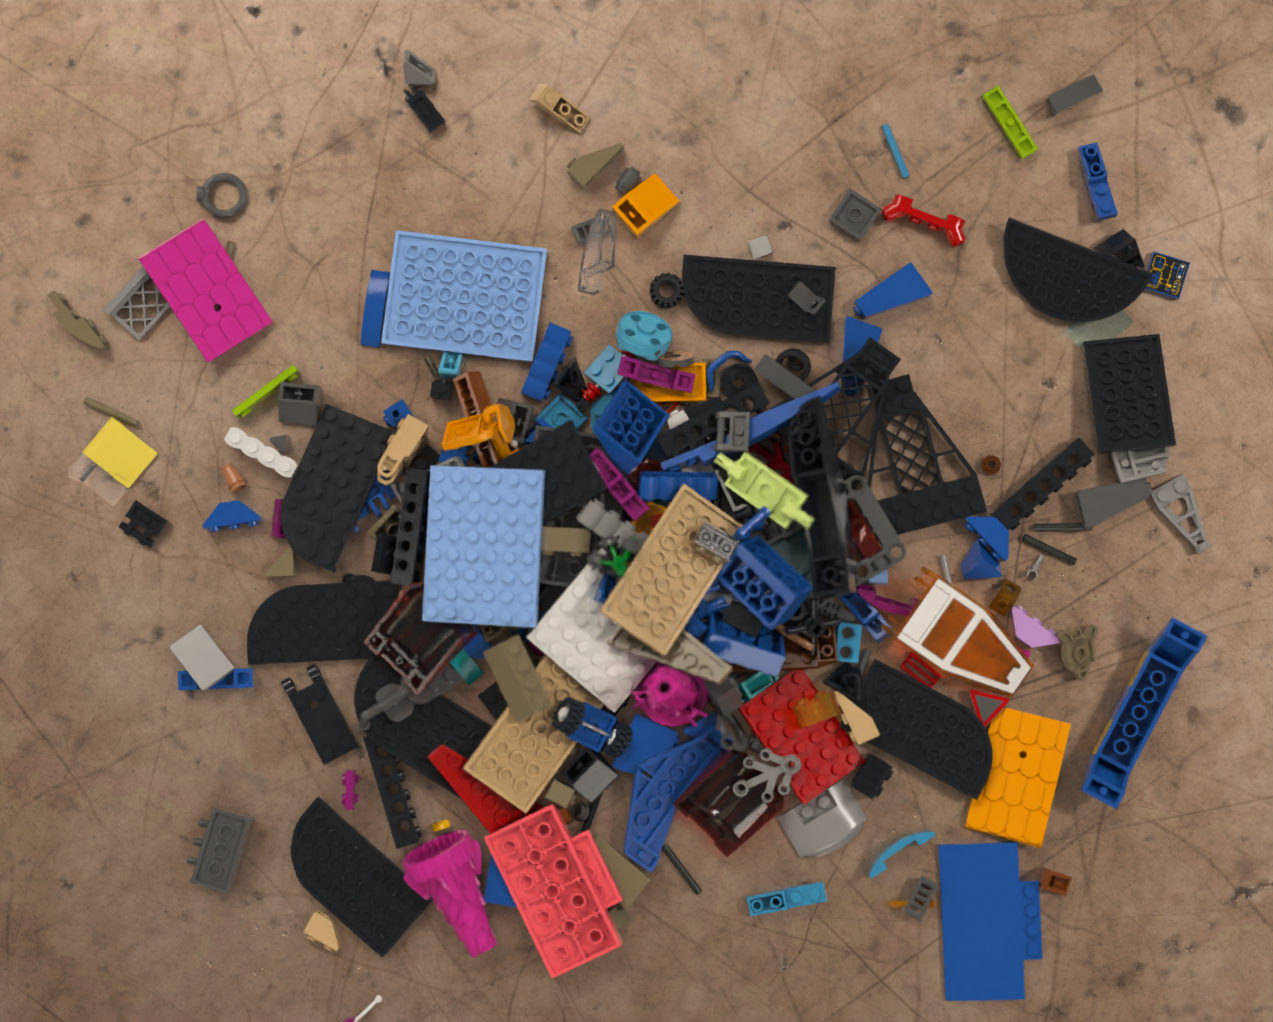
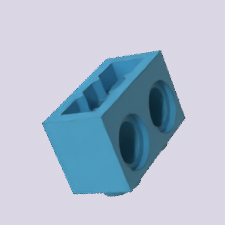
[835,622,862,663]

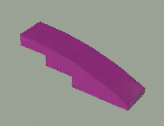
[590,448,650,522]

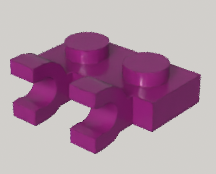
[342,769,359,810]

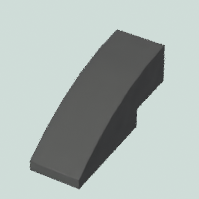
[1045,75,1103,117]

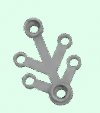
[733,748,801,803]

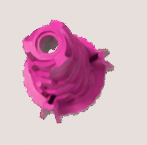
[629,662,709,728]
[402,830,497,958]

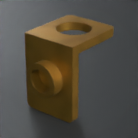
[989,578,1021,616]

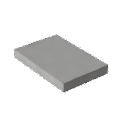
[169,624,235,692]

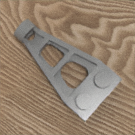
[1150,474,1211,554]

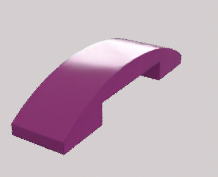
[617,356,696,393]
[856,583,923,615]

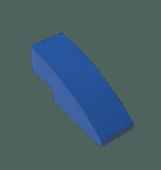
[839,589,893,644]

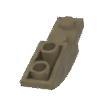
[48,290,109,351]

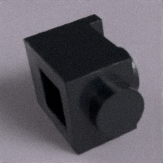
[430,379,453,402]

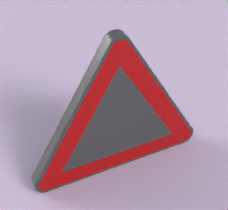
[968,689,1010,728]

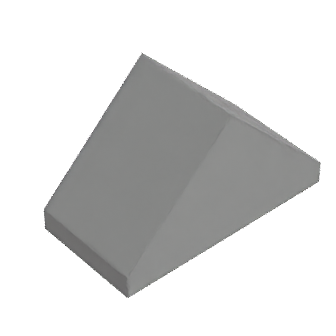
[403,49,436,85]

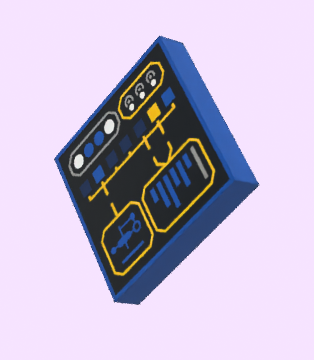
[1145,251,1190,300]

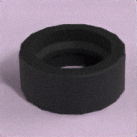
[775,348,811,381]

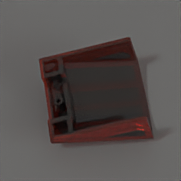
[363,582,478,695]
[673,749,784,857]

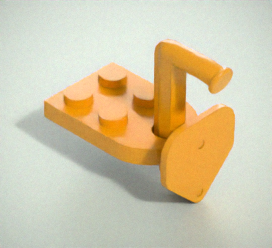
[441,403,528,460]

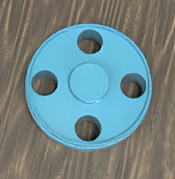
[616,311,672,361]

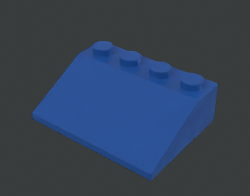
[592,379,670,474]
[703,611,786,676]

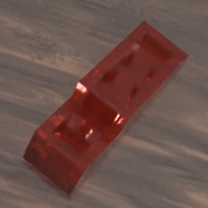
[847,499,882,559]

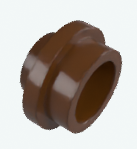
[981,455,1001,475]

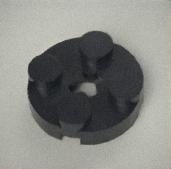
[720,363,758,401]

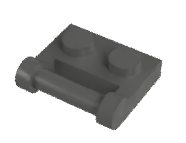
[714,412,751,452]

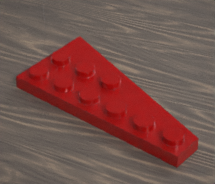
[427,744,543,834]

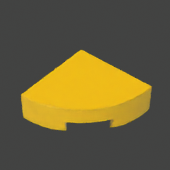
[431,819,452,832]

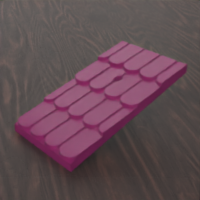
[138,219,273,362]

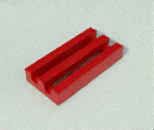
[899,652,942,688]

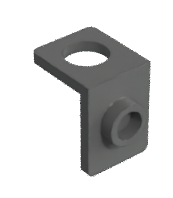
[788,281,825,315]

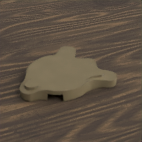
[1057,625,1097,680]

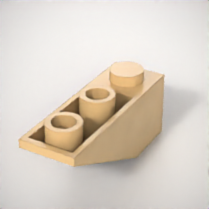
[529,84,591,133]
[832,691,880,745]

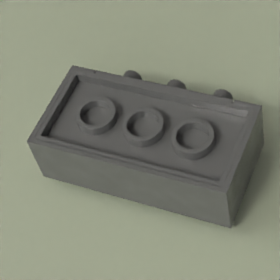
[186,806,254,894]

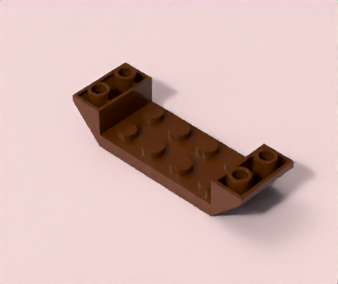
[722,626,838,673]

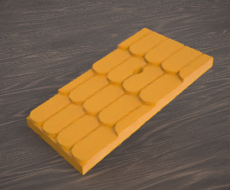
[965,707,1071,848]

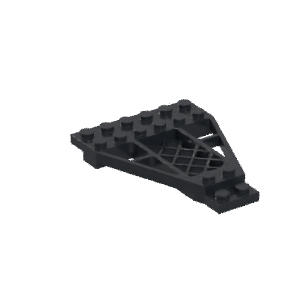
[757,337,901,490]
[867,374,987,541]

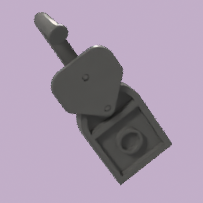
[358,650,463,730]

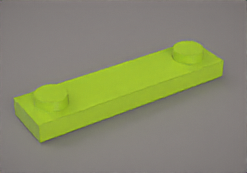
[981,85,1038,160]
[232,365,300,418]

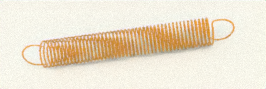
[884,900,941,908]

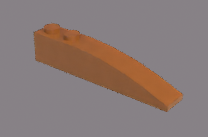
[453,371,502,468]

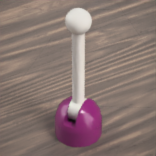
[343,995,383,1022]

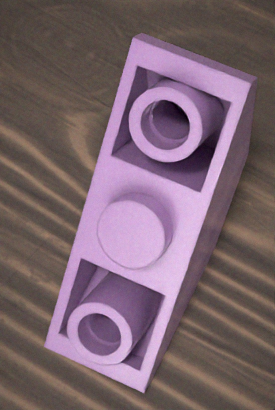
[1009,606,1060,648]

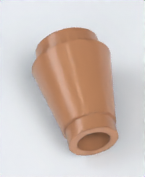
[222,463,246,493]

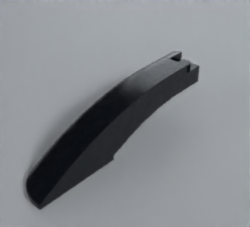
[788,396,857,599]

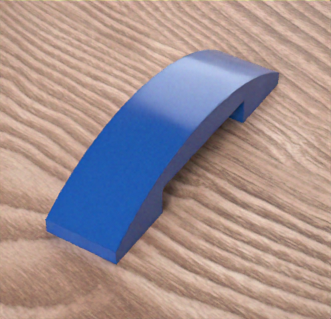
[361,270,390,348]
[178,668,254,690]

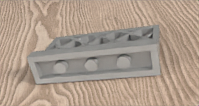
[104,266,170,340]

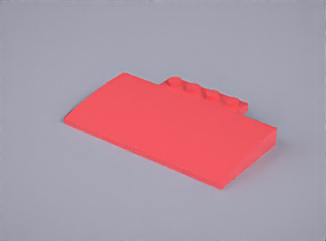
[484,802,623,979]

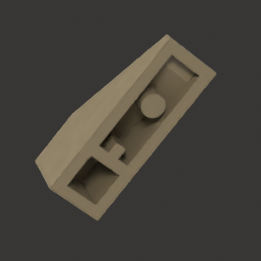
[567,143,624,189]

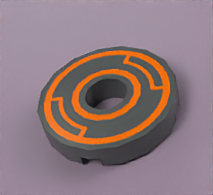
[656,351,694,368]

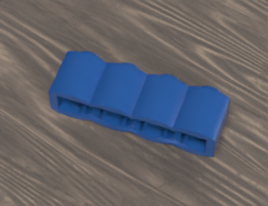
[521,322,574,403]
[638,471,718,502]

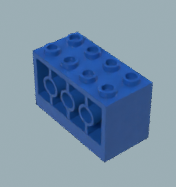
[716,535,813,630]

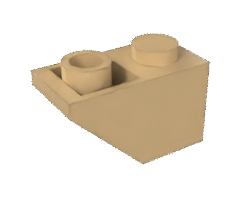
[303,910,341,952]

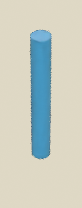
[881,123,910,179]

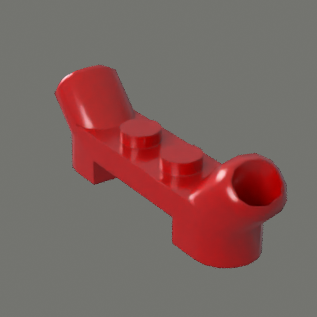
[882,194,966,247]

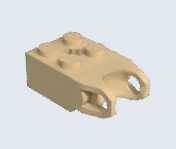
[377,414,428,486]

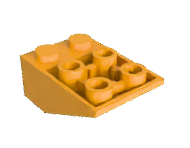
[612,173,680,239]

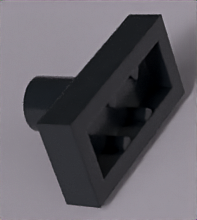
[403,444,440,475]

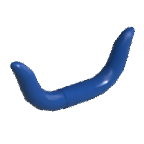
[706,350,752,392]

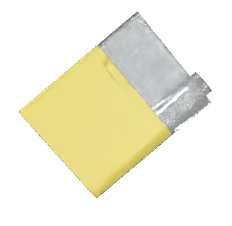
[68,416,158,506]

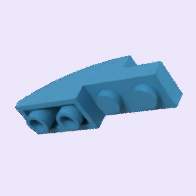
[746,881,828,916]

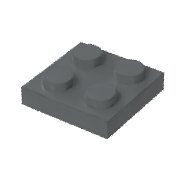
[829,188,882,241]

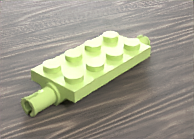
[714,452,814,529]

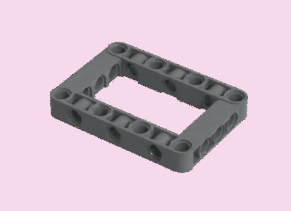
[750,475,906,620]

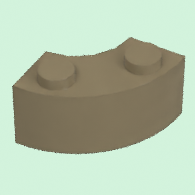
[541,527,590,556]

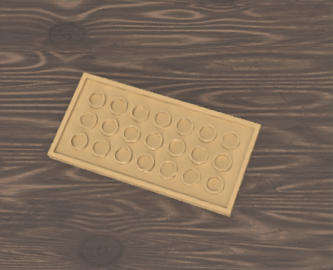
[599,484,743,657]
[463,654,604,813]

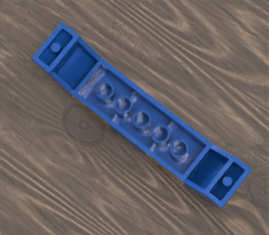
[1081,617,1207,809]

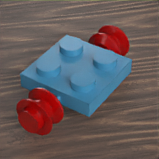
[581,345,635,403]

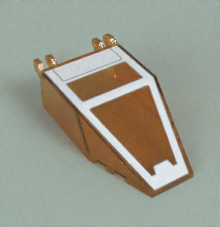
[881,567,1034,697]

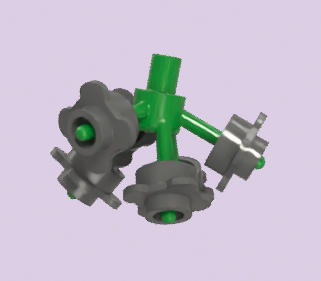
[587,534,642,583]

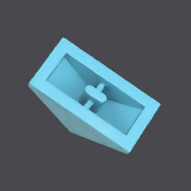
[438,351,463,379]

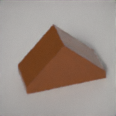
[1039,867,1072,895]

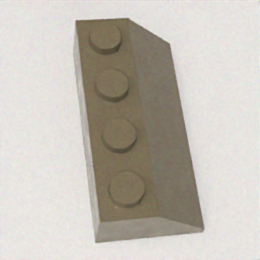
[483,635,552,723]

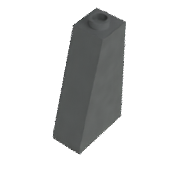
[1075,477,1151,531]

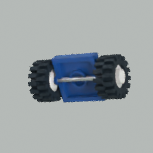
[552,697,633,758]

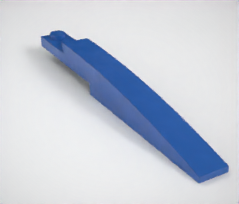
[661,382,841,472]

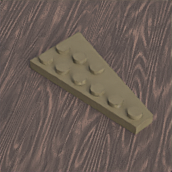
[606,626,733,685]

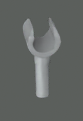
[1026,554,1044,581]

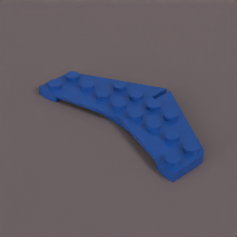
[623,729,739,873]

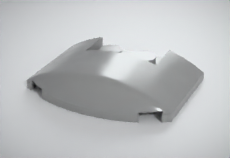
[1111,447,1169,483]
[777,778,867,858]

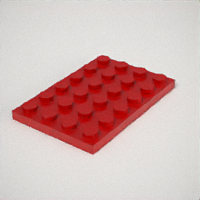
[738,669,865,805]

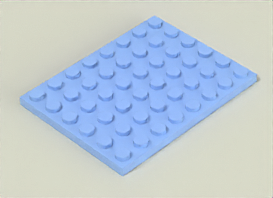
[381,230,547,362]
[422,466,545,627]

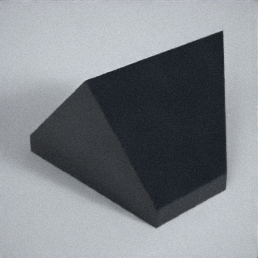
[553,356,588,403]
[823,662,864,705]

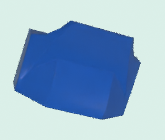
[682,710,718,739]

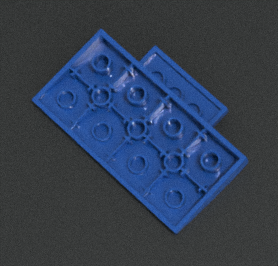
[938,841,1043,1001]

